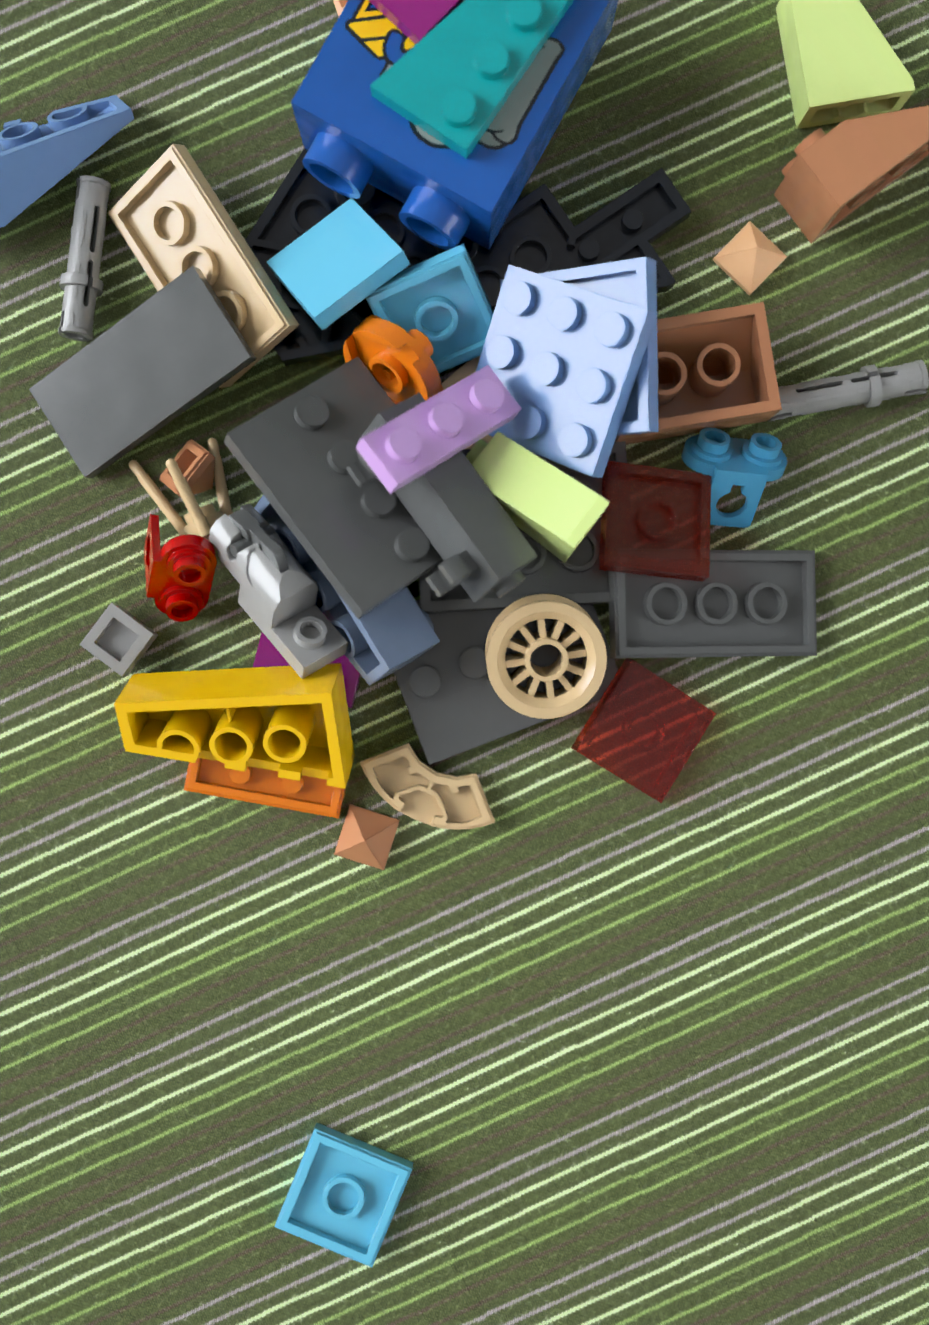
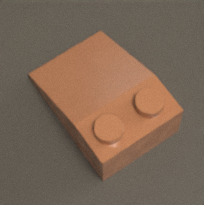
[774,105,929,243]

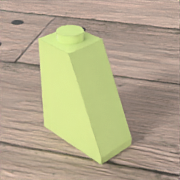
[776,0,915,129]
[466,431,610,563]

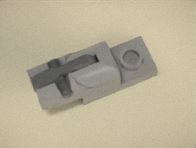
[209,504,348,679]

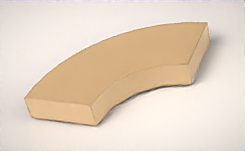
[360,743,495,830]

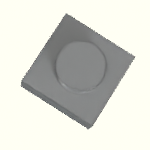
[79,602,158,677]

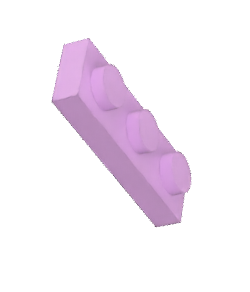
[356,365,521,494]

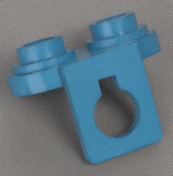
[681,427,788,528]

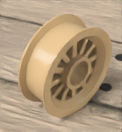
[485,593,607,719]

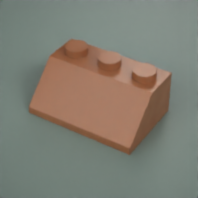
[615,302,782,445]

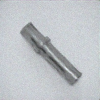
[58,175,111,341]
[768,360,929,422]

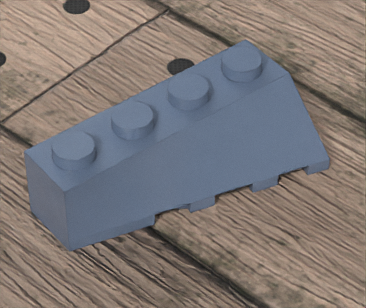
[254,495,440,686]

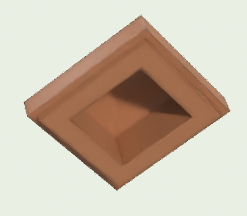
[159,439,216,497]
[334,804,400,870]

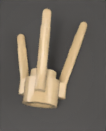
[129,438,233,551]

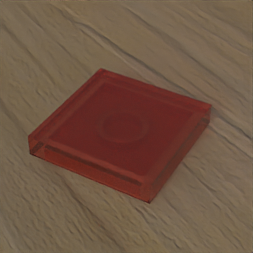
[599,461,711,582]
[571,658,716,803]

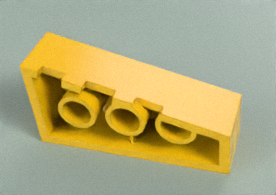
[114,663,355,789]

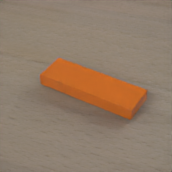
[184,758,346,819]

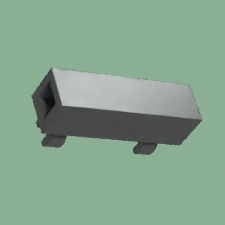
[346,393,538,603]

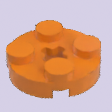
[343,315,444,404]

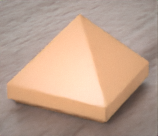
[713,221,787,296]

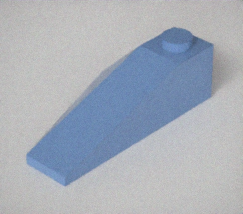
[0,95,134,228]

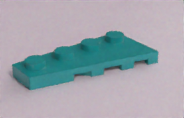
[370,0,574,159]

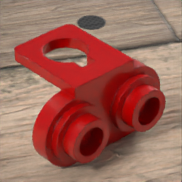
[144,514,217,622]

